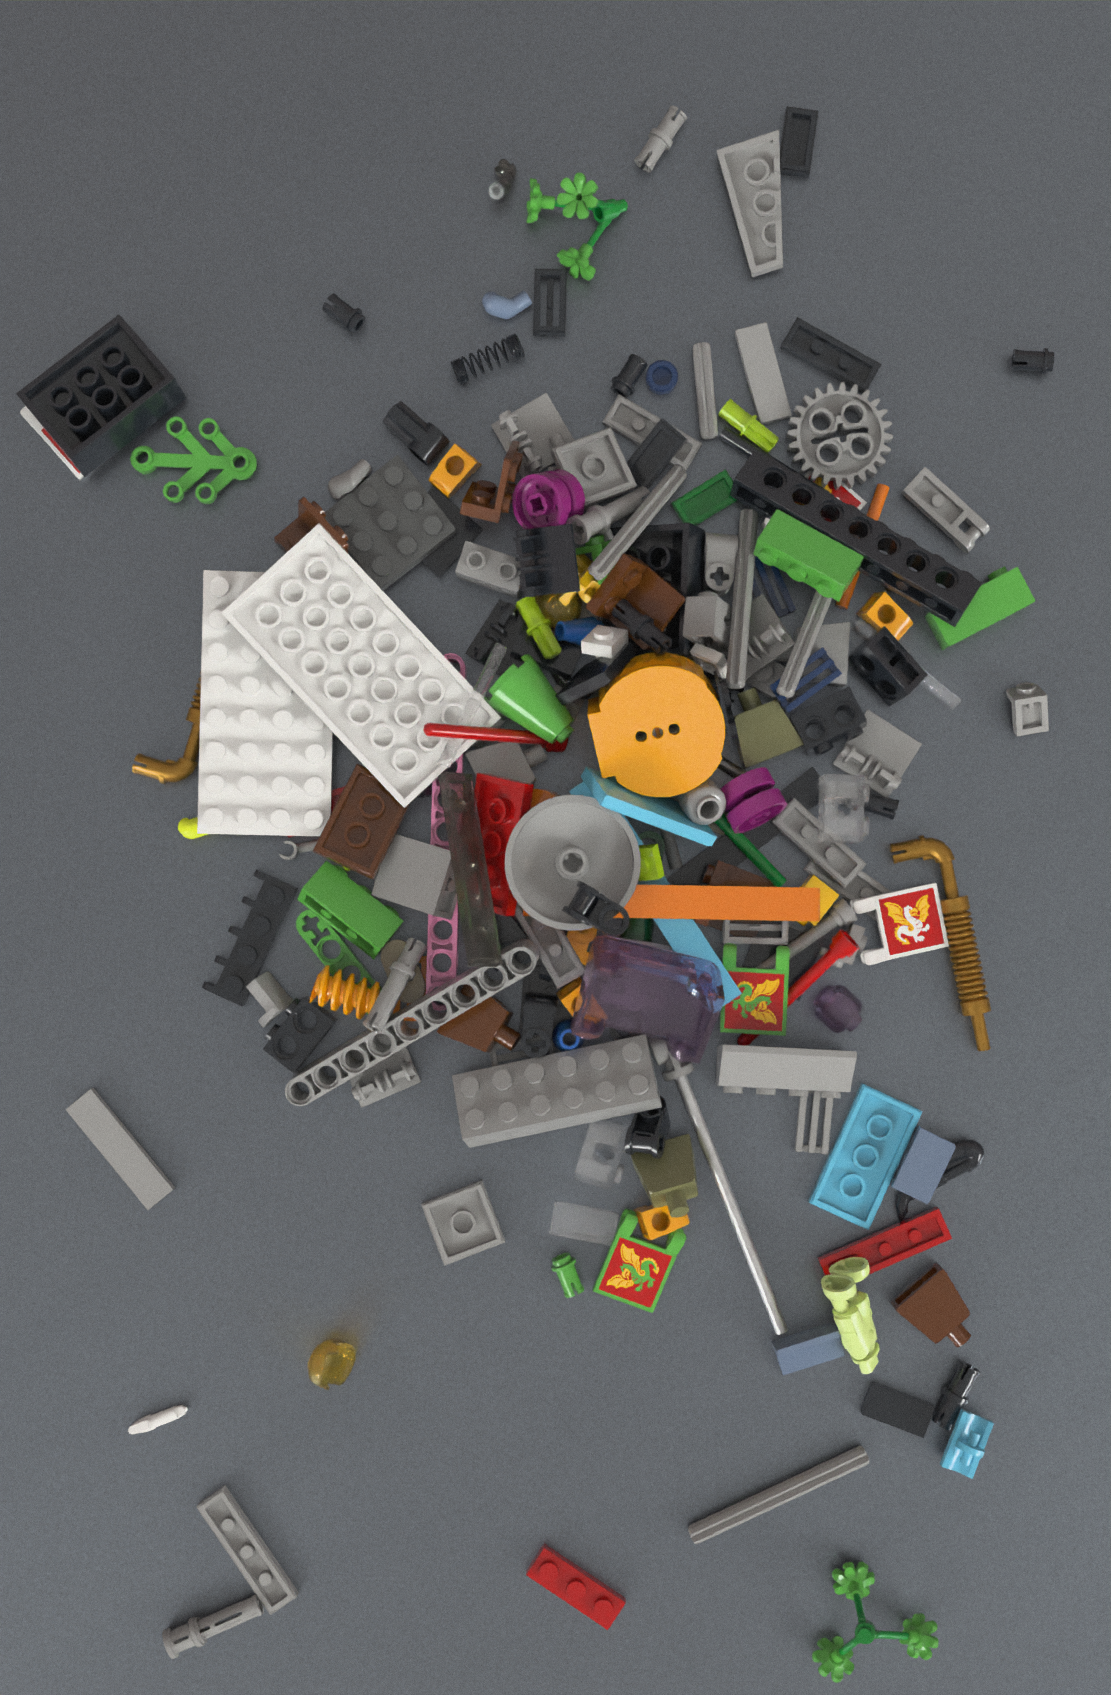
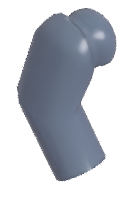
[482,290,532,320]

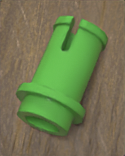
[551,1253,584,1298]

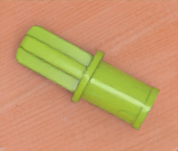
[718,398,779,452]
[515,597,561,659]

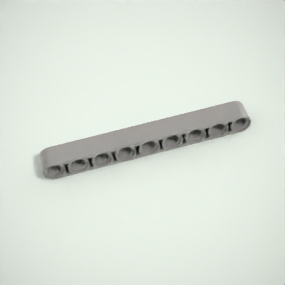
[285,939,540,1106]

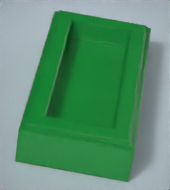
[670,469,738,526]

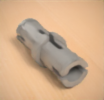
[634,106,687,173]

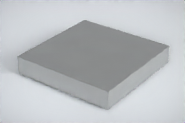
[550,427,637,508]
[421,1180,505,1266]

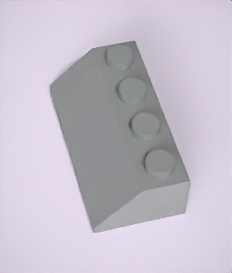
[715,1045,857,1099]

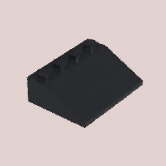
[16,315,187,477]
[597,523,705,660]

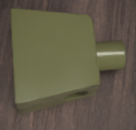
[734,687,804,769]
[631,1134,698,1218]

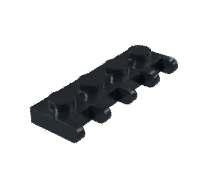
[202,869,298,1007]

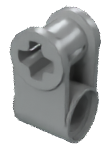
[703,532,738,597]

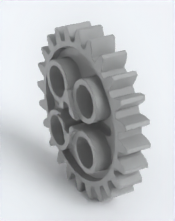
[786,382,893,490]

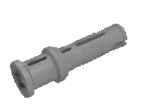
[566,486,650,545]
[162,1594,264,1659]

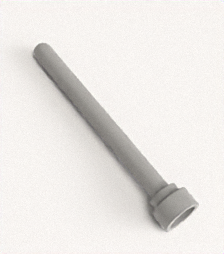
[755,898,858,969]

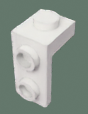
[581,625,628,659]

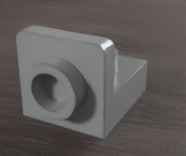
[1006,682,1049,736]

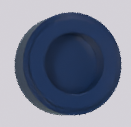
[645,360,678,395]

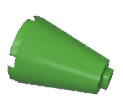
[484,654,574,744]

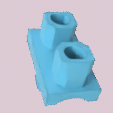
[940,1409,994,1479]

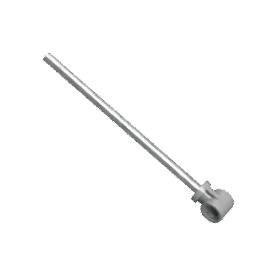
[646,1024,788,1335]

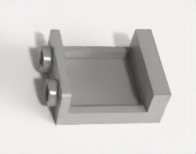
[371,834,470,920]

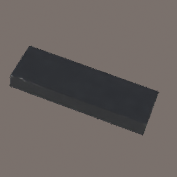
[780,317,882,394]

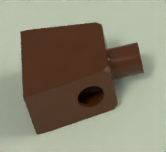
[437,984,521,1052]
[890,1262,971,1348]

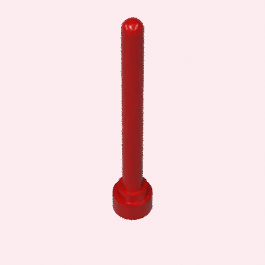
[423,723,568,753]
[737,929,860,1046]

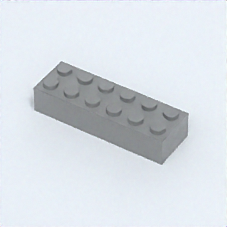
[452,1034,662,1148]

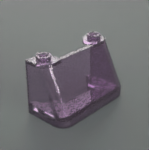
[571,935,725,1064]

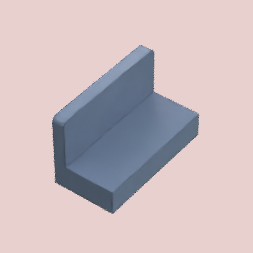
[890,1125,956,1204]
[772,1321,845,1375]

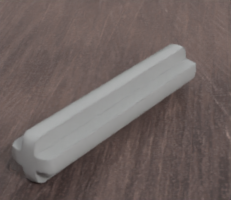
[692,342,718,440]

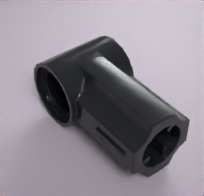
[383,401,450,466]

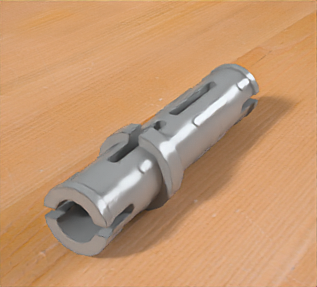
[363,938,427,1034]

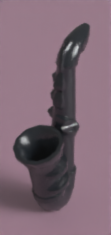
[896,1139,984,1221]

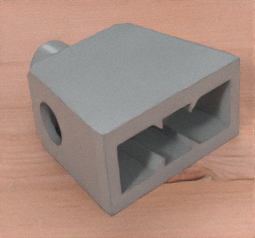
[774,622,850,688]
[465,742,548,784]

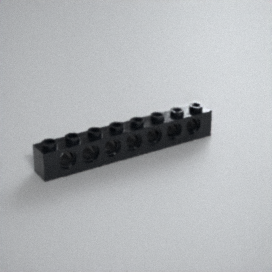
[729,451,982,627]

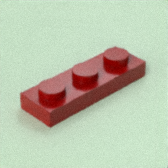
[526,1543,626,1630]

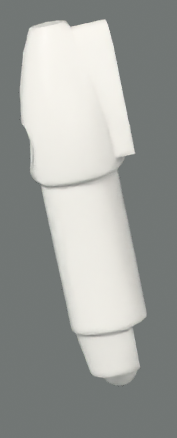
[128,1405,188,1434]

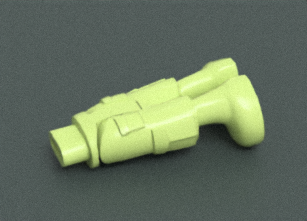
[821,1257,880,1374]

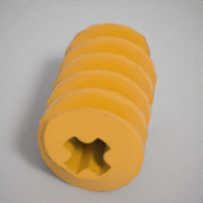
[309,965,380,1019]

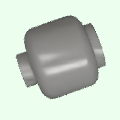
[678,778,726,825]

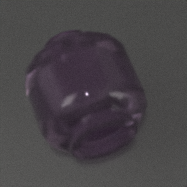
[813,985,863,1033]

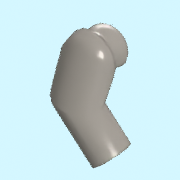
[328,459,372,500]

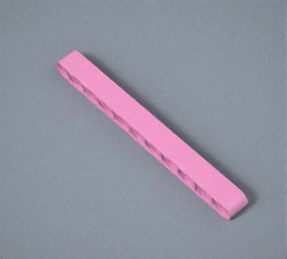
[426,653,467,1011]

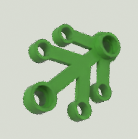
[130,417,257,504]

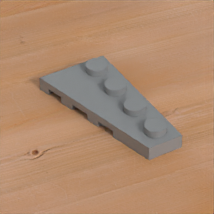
[716,130,783,277]

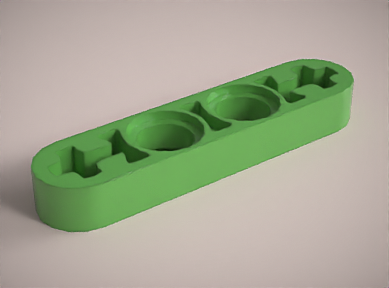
[296,910,382,1015]

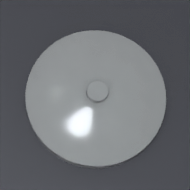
[505,795,641,931]

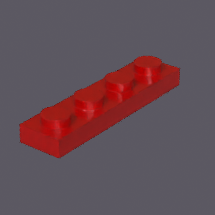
[817,1206,952,1276]

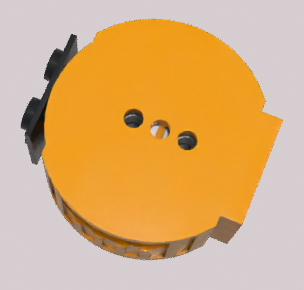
[587,652,738,797]

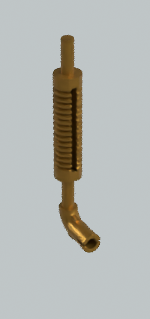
[132,672,201,784]
[890,835,991,1051]

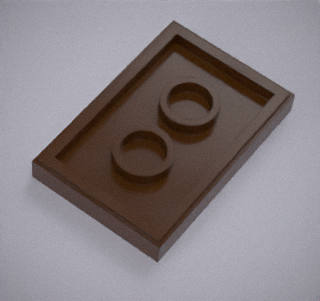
[313,764,412,880]

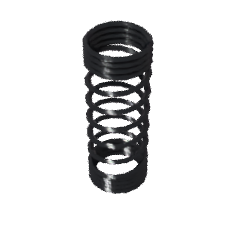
[450,333,525,385]

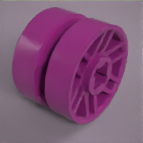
[512,469,585,529]
[720,767,787,834]

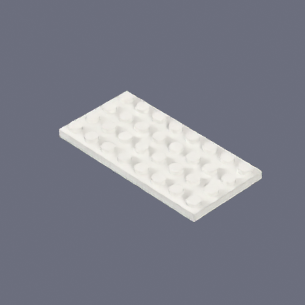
[221,523,501,808]
[197,570,333,837]

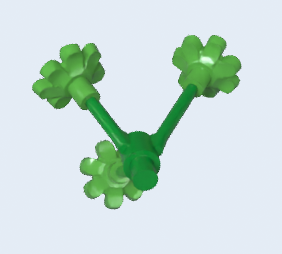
[526,173,628,281]
[812,1562,939,1683]

